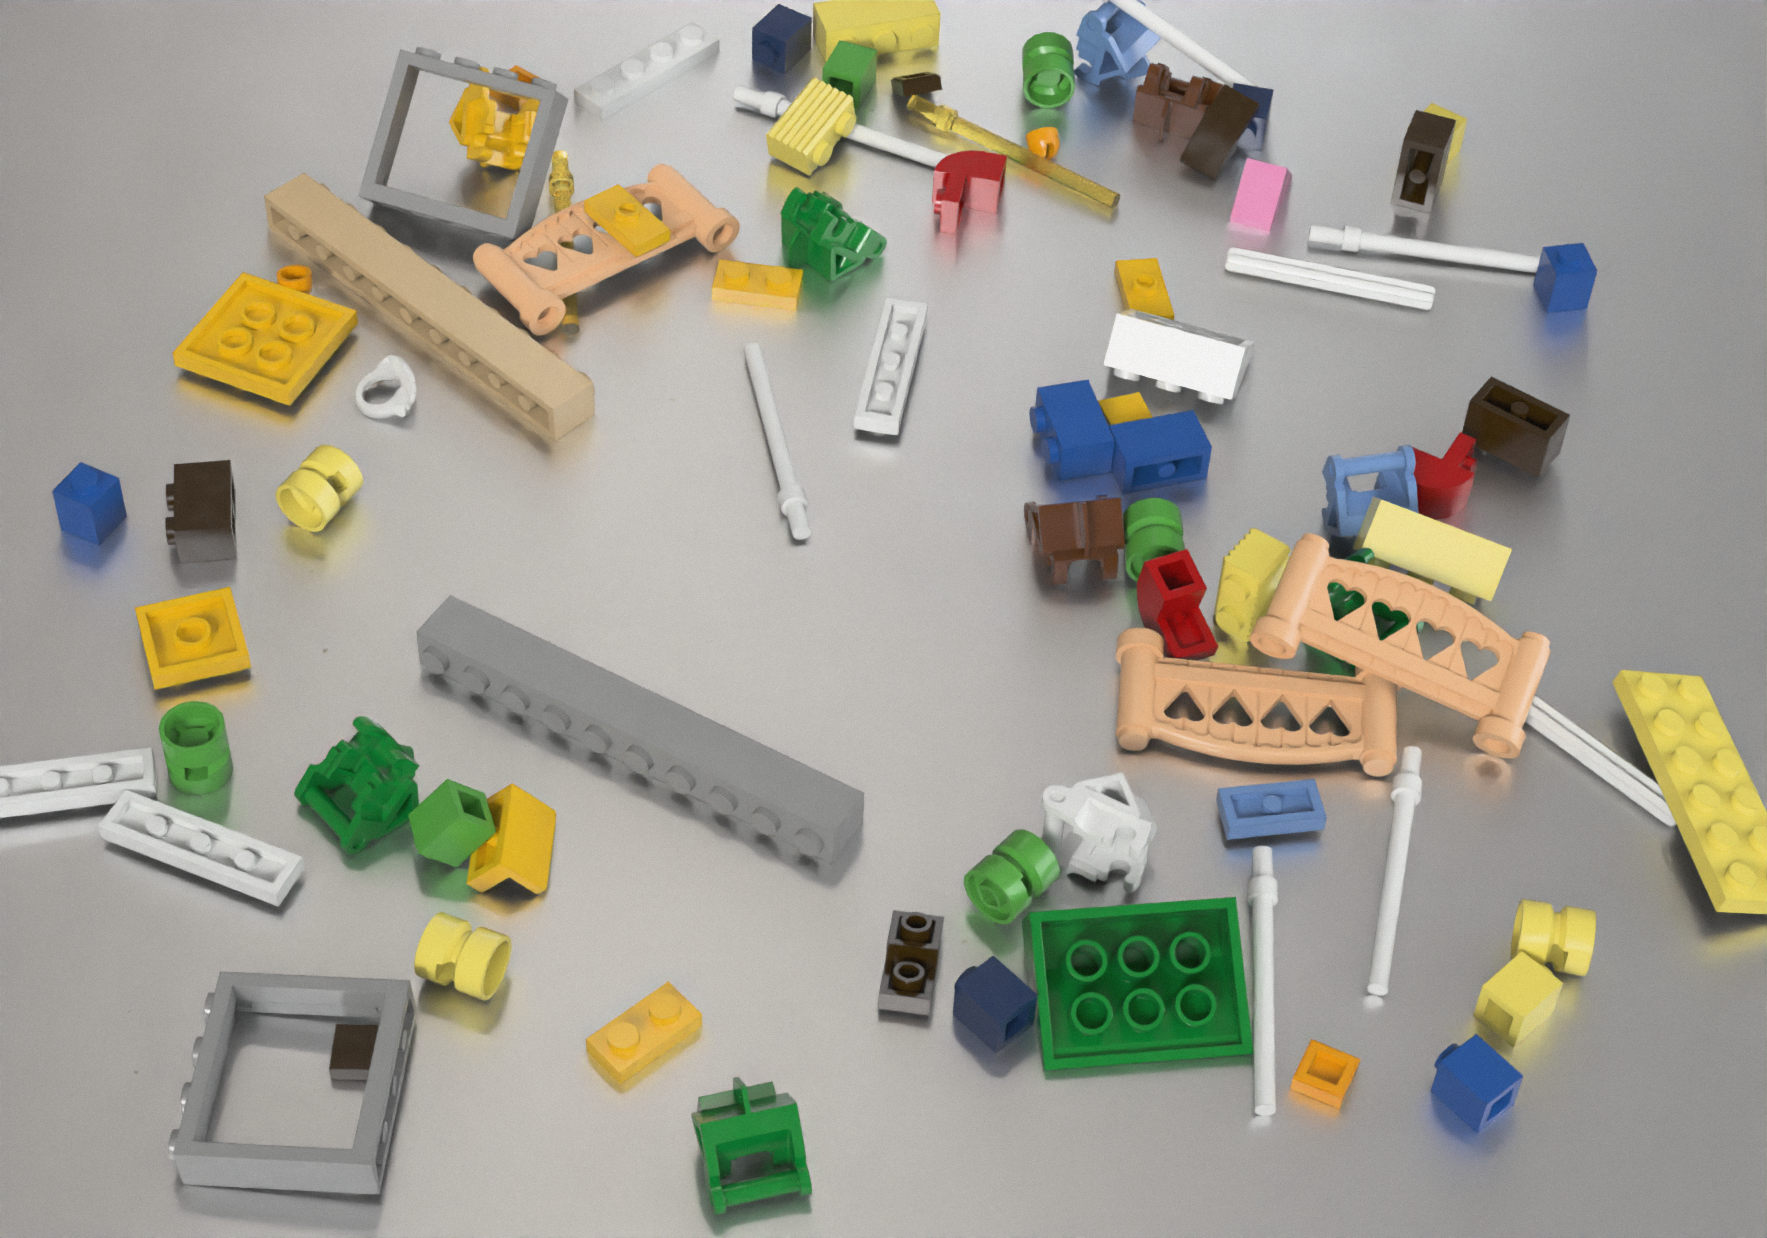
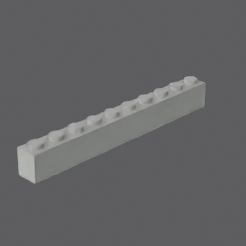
[416,595,864,864]

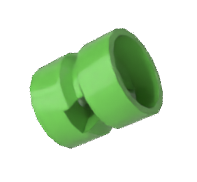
[1022,32,1075,108]
[1123,498,1185,582]
[159,701,233,795]
[964,829,1060,925]

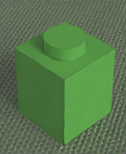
[822,40,877,110]
[408,779,496,867]

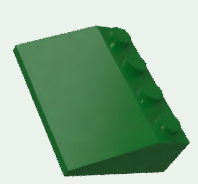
[1022,897,1254,1071]

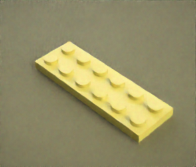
[1612,670,1767,914]

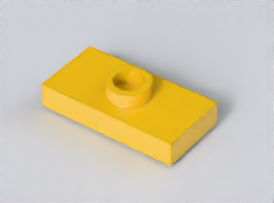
[584,184,671,258]
[1114,258,1175,320]

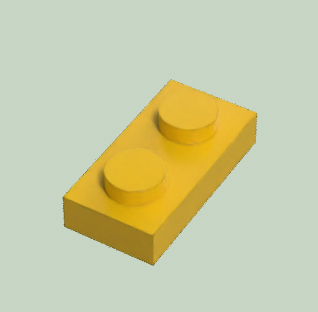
[712,259,803,311]
[586,981,702,1085]

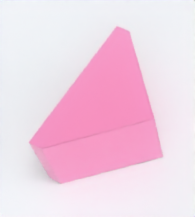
[1230,158,1292,231]

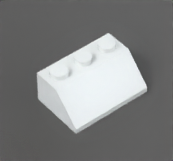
[1104,309,1255,404]

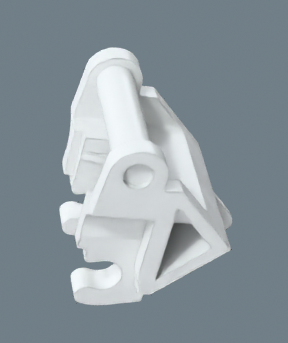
[1040,772,1158,893]

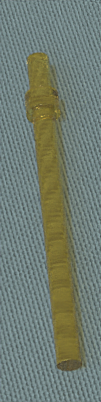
[907,95,1120,209]
[549,150,580,336]

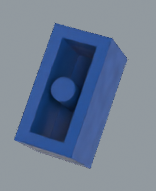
[1029,380,1115,481]
[1109,410,1212,495]

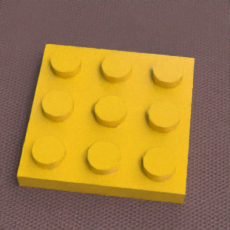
[172,272,358,406]

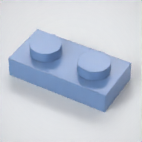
[1216,779,1327,840]

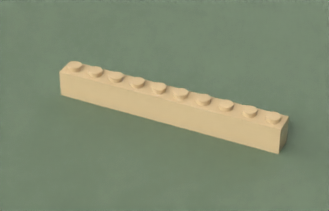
[264,173,595,441]

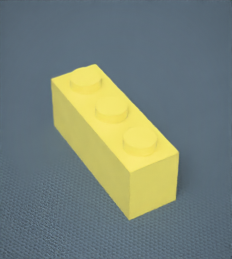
[813,0,941,63]
[1353,496,1512,605]

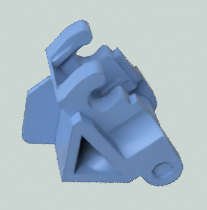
[1074,0,1161,86]
[1322,445,1419,538]

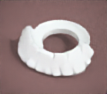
[355,355,417,419]

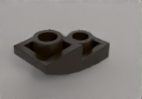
[1180,84,1260,181]
[878,910,944,1016]

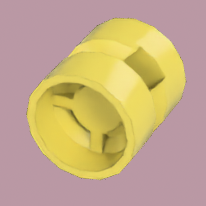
[275,445,363,532]
[1510,898,1596,976]
[414,912,512,1001]

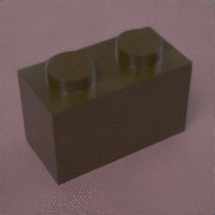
[1391,110,1456,214]
[1462,376,1570,478]
[165,460,237,563]

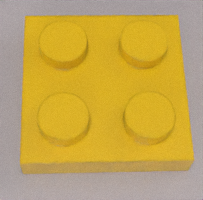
[135,587,251,690]

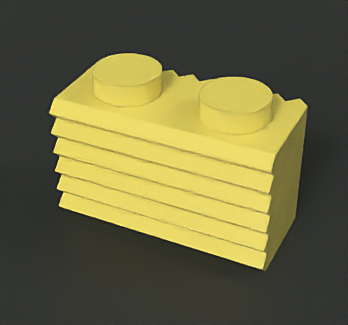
[766,77,856,175]
[1213,528,1291,642]

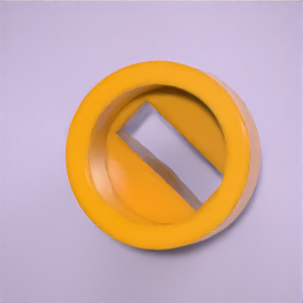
[1025,127,1060,161]
[276,265,313,294]

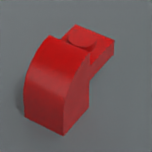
[932,150,1007,235]
[1412,432,1478,520]
[1137,549,1219,661]

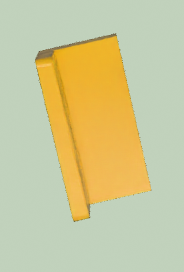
[466,783,557,894]

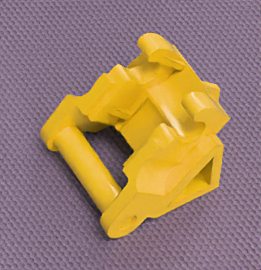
[449,66,540,171]

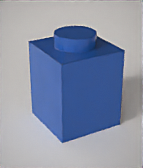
[1533,243,1597,313]
[52,462,127,546]
[1431,1034,1523,1134]

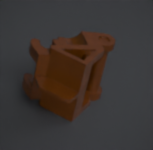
[1133,63,1224,142]
[1024,495,1125,585]

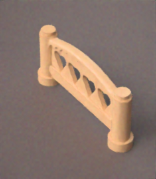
[473,164,740,336]
[1249,533,1551,758]
[1116,628,1402,777]

